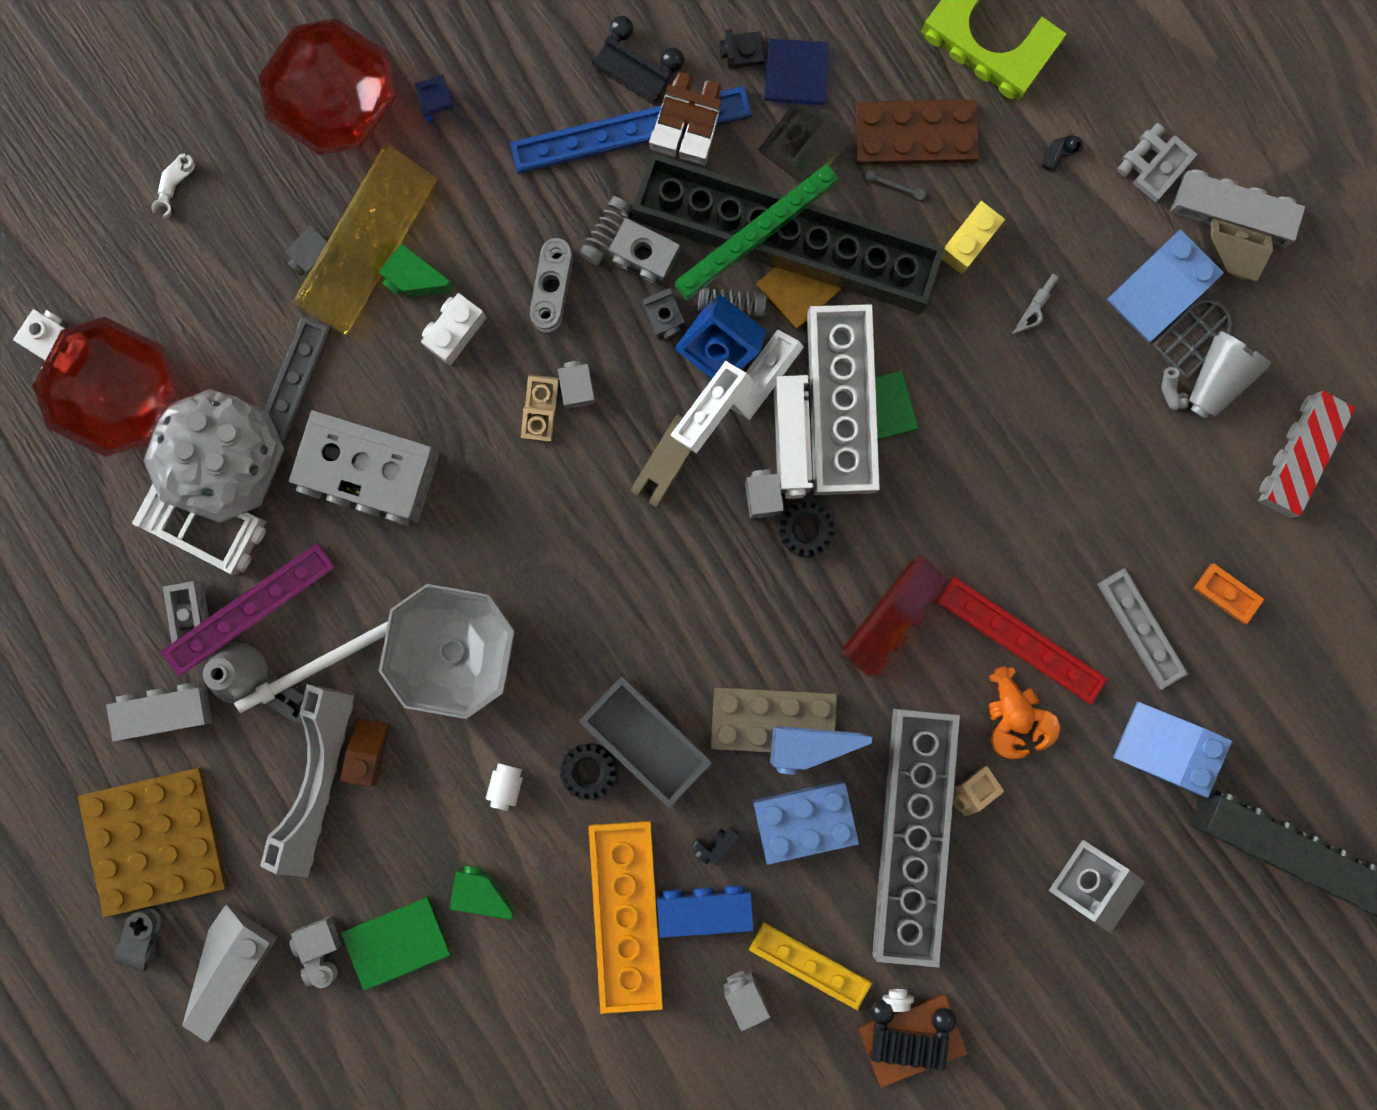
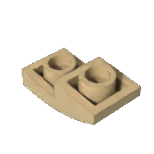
[521,374,559,442]

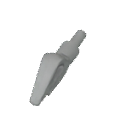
[1011,274,1059,335]

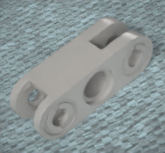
[530,238,573,333]

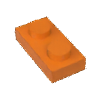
[1193,564,1264,624]

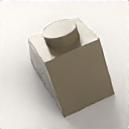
[1211,218,1273,281]

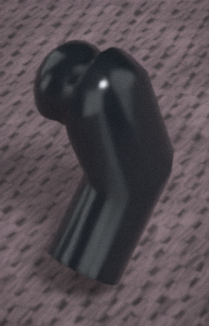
[1041,135,1084,172]

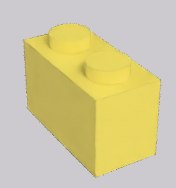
[942,201,1005,275]

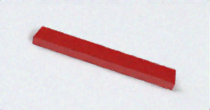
[936,577,1108,705]

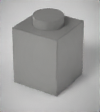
[558,361,595,409]

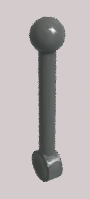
[865,170,926,201]

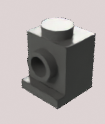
[642,288,685,340]

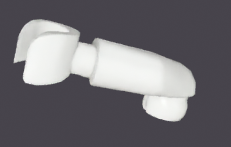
[151,153,195,219]

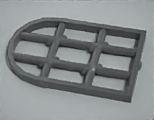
[1151,300,1232,380]

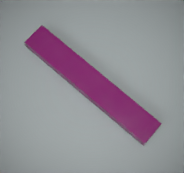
[160,543,335,677]

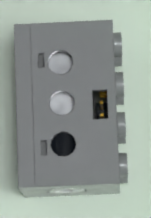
[288,410,440,526]

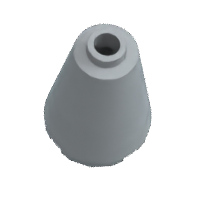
[1189,331,1271,419]
[203,642,268,704]

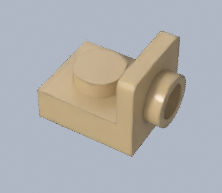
[953,766,1004,816]

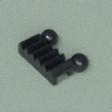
[592,16,685,103]
[870,999,957,1071]

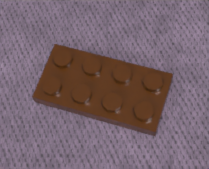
[855,99,979,165]

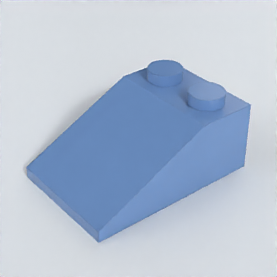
[1107,229,1224,343]
[1113,702,1232,798]
[770,725,872,775]

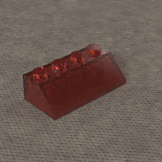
[838,555,946,677]

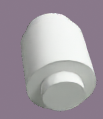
[486,763,523,811]

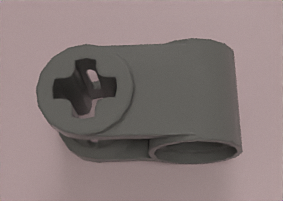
[114,907,162,971]

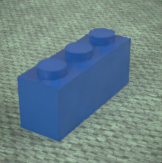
[657,885,753,938]

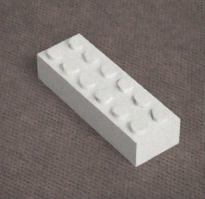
[807,304,879,495]

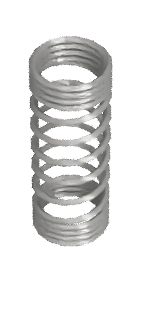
[579,196,632,265]
[698,288,766,317]

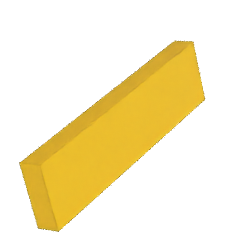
[748,921,872,1011]

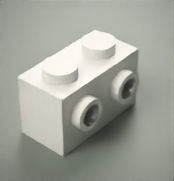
[421,293,486,366]
[13,309,94,377]

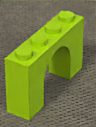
[921,0,1067,101]

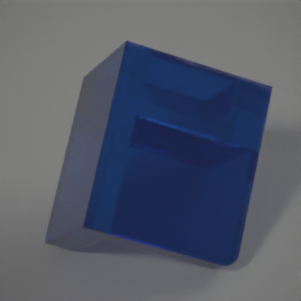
[414,75,454,123]

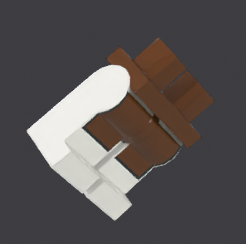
[649,72,721,166]

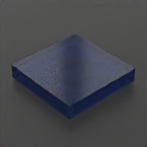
[764,38,829,105]

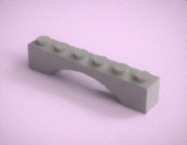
[260,684,354,877]

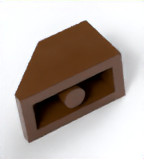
[340,718,390,787]

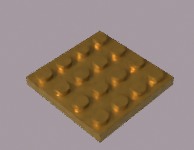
[77,767,228,917]

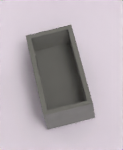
[578,676,712,808]

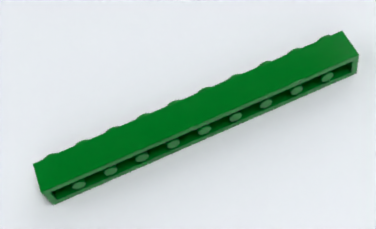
[675,163,839,301]

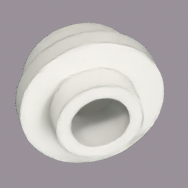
[882,989,914,1012]

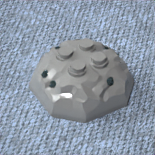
[143,389,285,523]

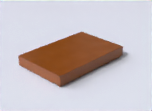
[858,993,967,1088]

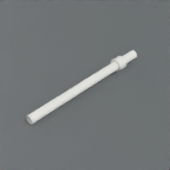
[234,621,388,713]

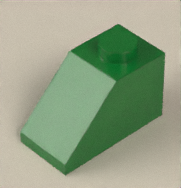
[379,244,453,297]
[449,865,515,920]

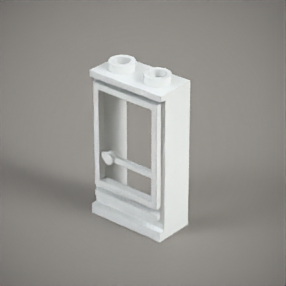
[774,375,813,499]
[132,484,267,575]

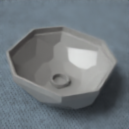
[379,584,515,719]

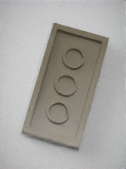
[711,687,837,752]

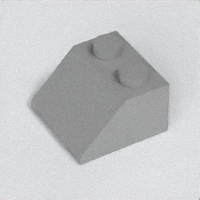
[1049,840,1145,933]

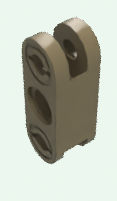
[630,414,692,508]

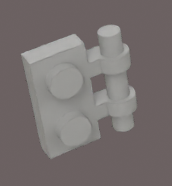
[1117,123,1198,203]

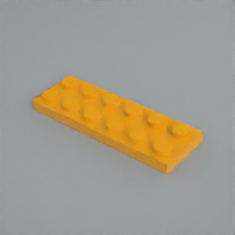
[589,820,663,1014]

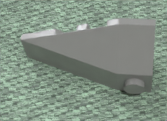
[182,903,278,1043]

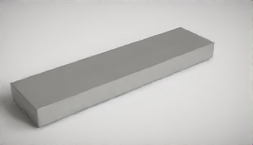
[1097,568,1188,690]

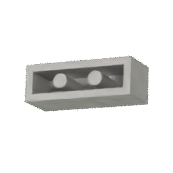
[106,682,213,741]

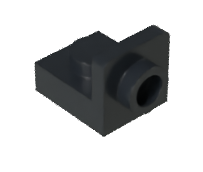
[719,29,764,69]
[692,826,740,865]

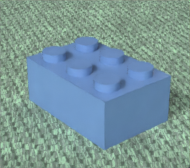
[752,780,859,865]

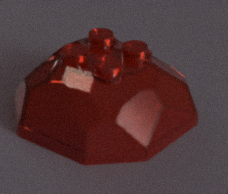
[258,18,397,155]
[32,316,178,457]

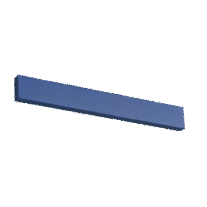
[510,86,752,174]

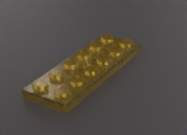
[292,144,438,335]

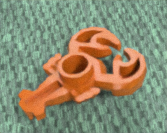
[989,666,1060,760]

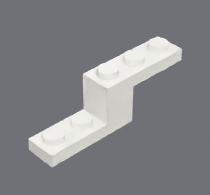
[671,330,804,454]

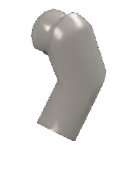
[1161,367,1189,411]

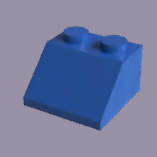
[675,294,767,378]

